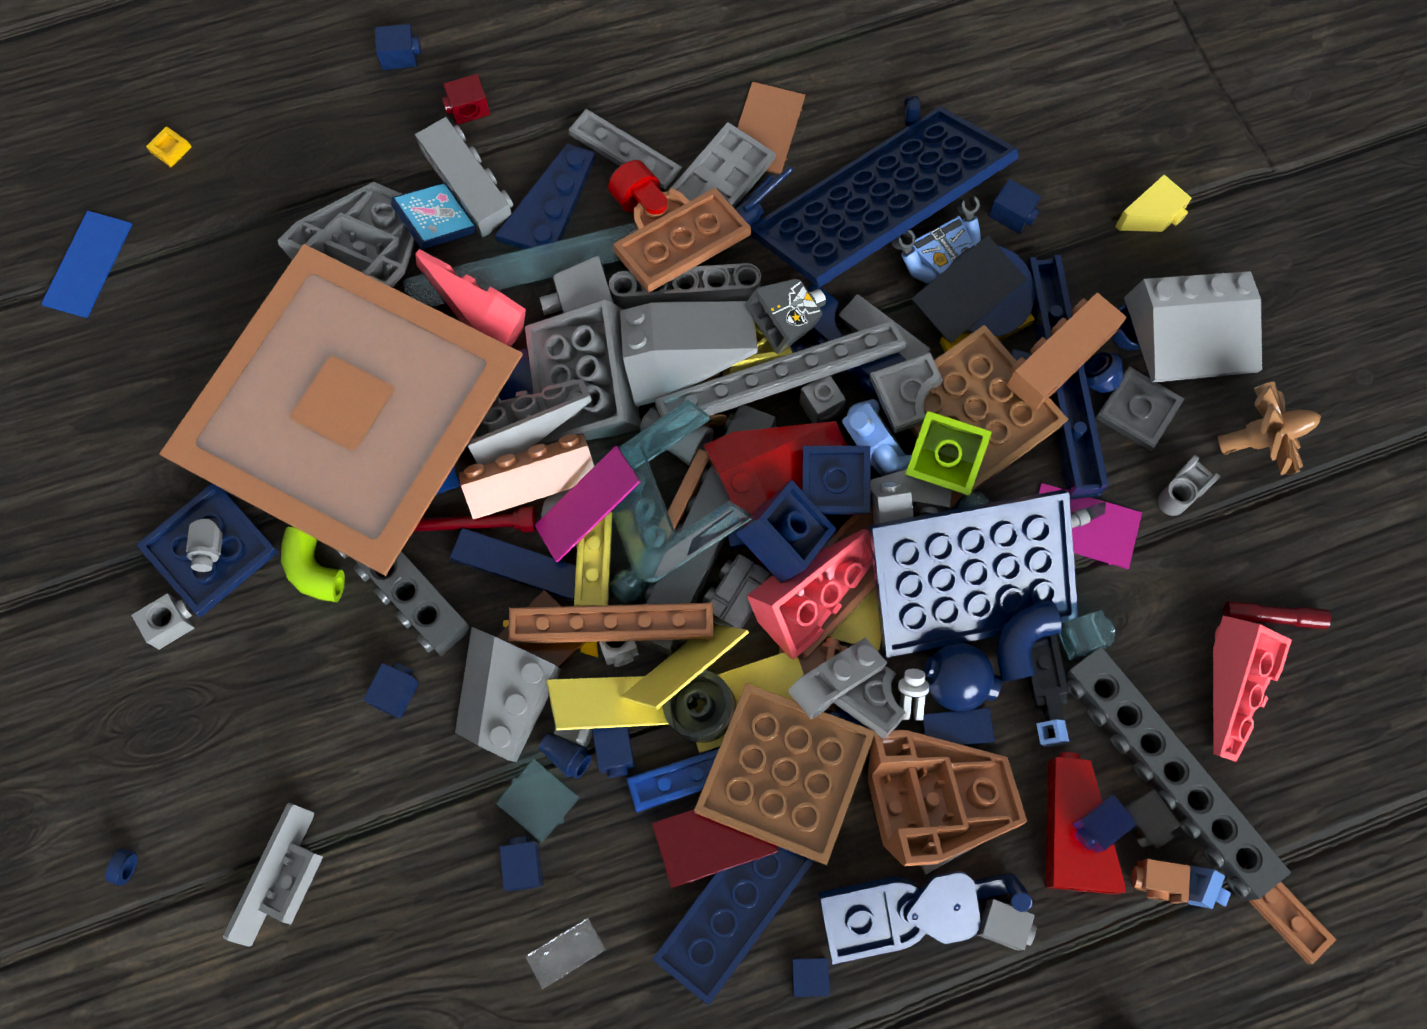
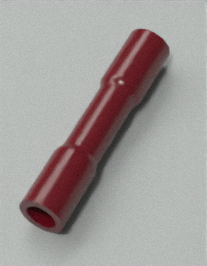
[1223,601,1331,629]

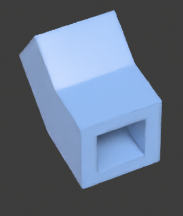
[1036,719,1069,748]

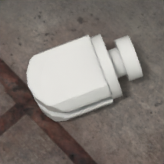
[898,669,929,720]

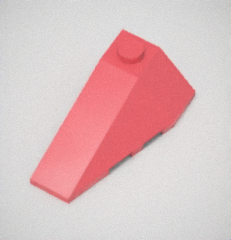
[747,529,873,659]

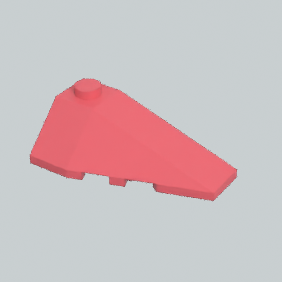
[416,249,526,347]
[1213,616,1292,762]

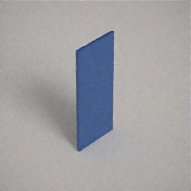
[41,211,133,318]

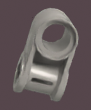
[1158,455,1220,516]

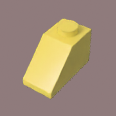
[1115,175,1192,232]

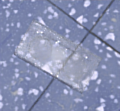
[525,918,606,989]

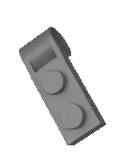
[788,637,887,719]

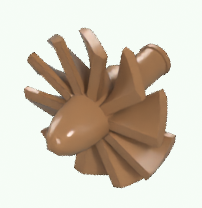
[1218,381,1321,475]

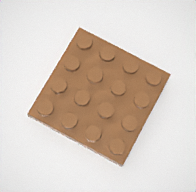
[909,325,1068,497]
[694,683,875,866]

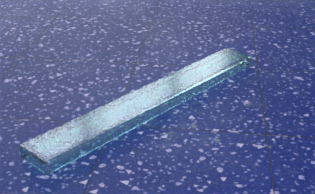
[403,223,636,307]

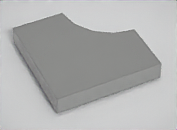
[869,352,943,434]
[833,666,906,740]

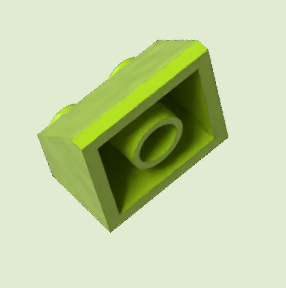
[905,411,992,496]

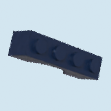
[805,284,906,397]

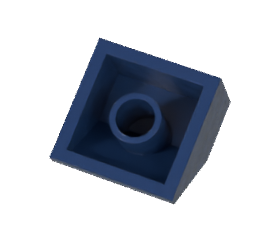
[736,480,836,583]

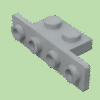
[223,803,323,947]

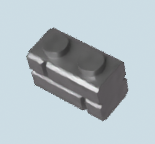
[702,554,773,629]

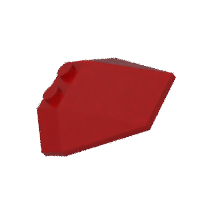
[703,421,847,565]

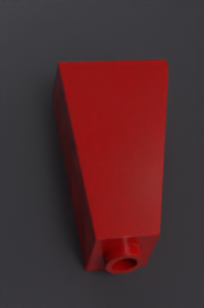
[1045,752,1126,894]

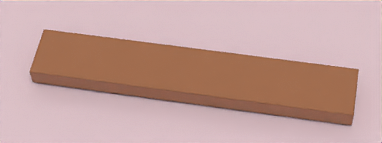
[508,603,714,644]

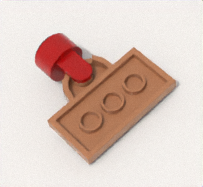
[608,160,751,293]

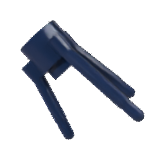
[735,166,794,226]

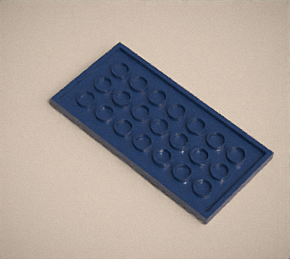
[751,106,1019,288]

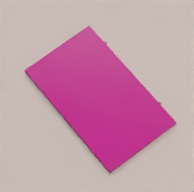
[1039,483,1142,569]

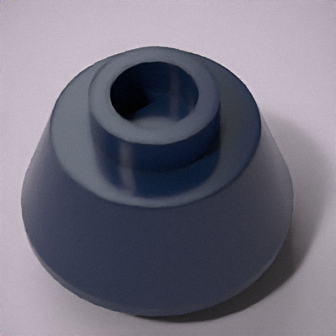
[1084,352,1124,393]

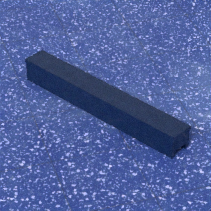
[1027,255,1109,500]

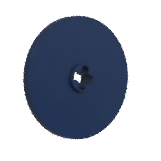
[948,246,1035,337]

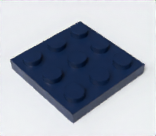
[136,484,279,618]

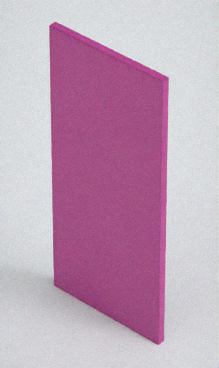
[535,446,641,562]

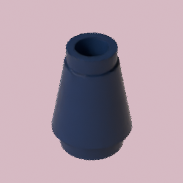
[539,733,592,779]

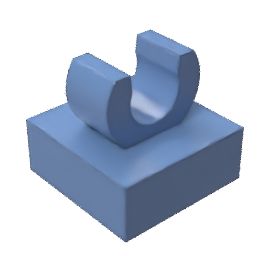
[1188,866,1231,909]

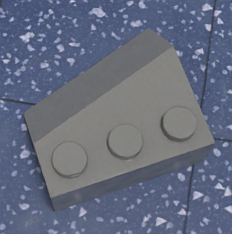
[455,627,562,762]

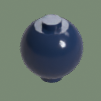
[923,643,1002,711]

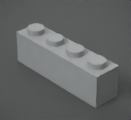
[415,117,513,238]

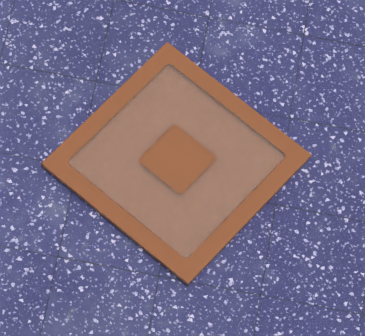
[159,244,523,576]

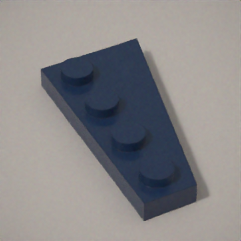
[495,144,596,259]

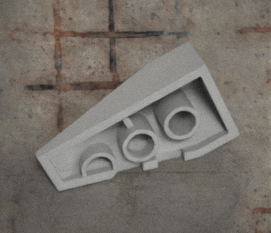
[468,379,592,465]

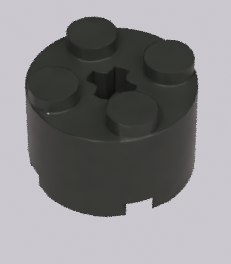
[663,670,736,743]

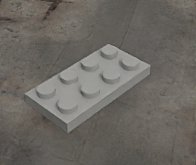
[668,122,776,208]

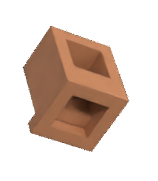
[1131,859,1190,904]

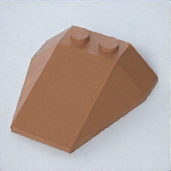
[868,730,1027,866]

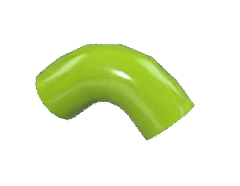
[281,527,345,602]

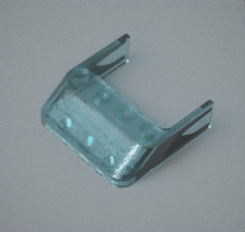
[611,400,752,582]

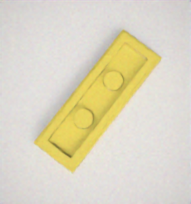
[574,512,612,606]

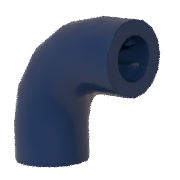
[997,601,1061,682]

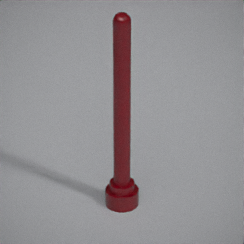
[413,506,536,533]

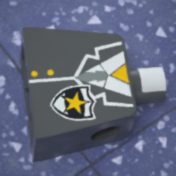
[745,279,826,354]

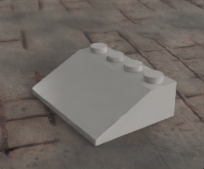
[1124,271,1262,383]
[525,299,641,445]

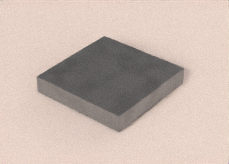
[1096,366,1184,451]

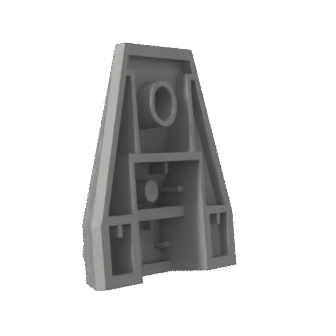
[278,182,415,287]
[620,301,758,407]

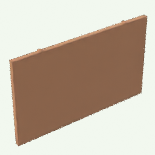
[737,82,806,174]

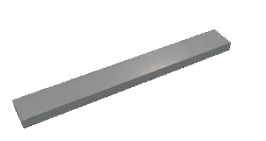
[655,320,907,429]

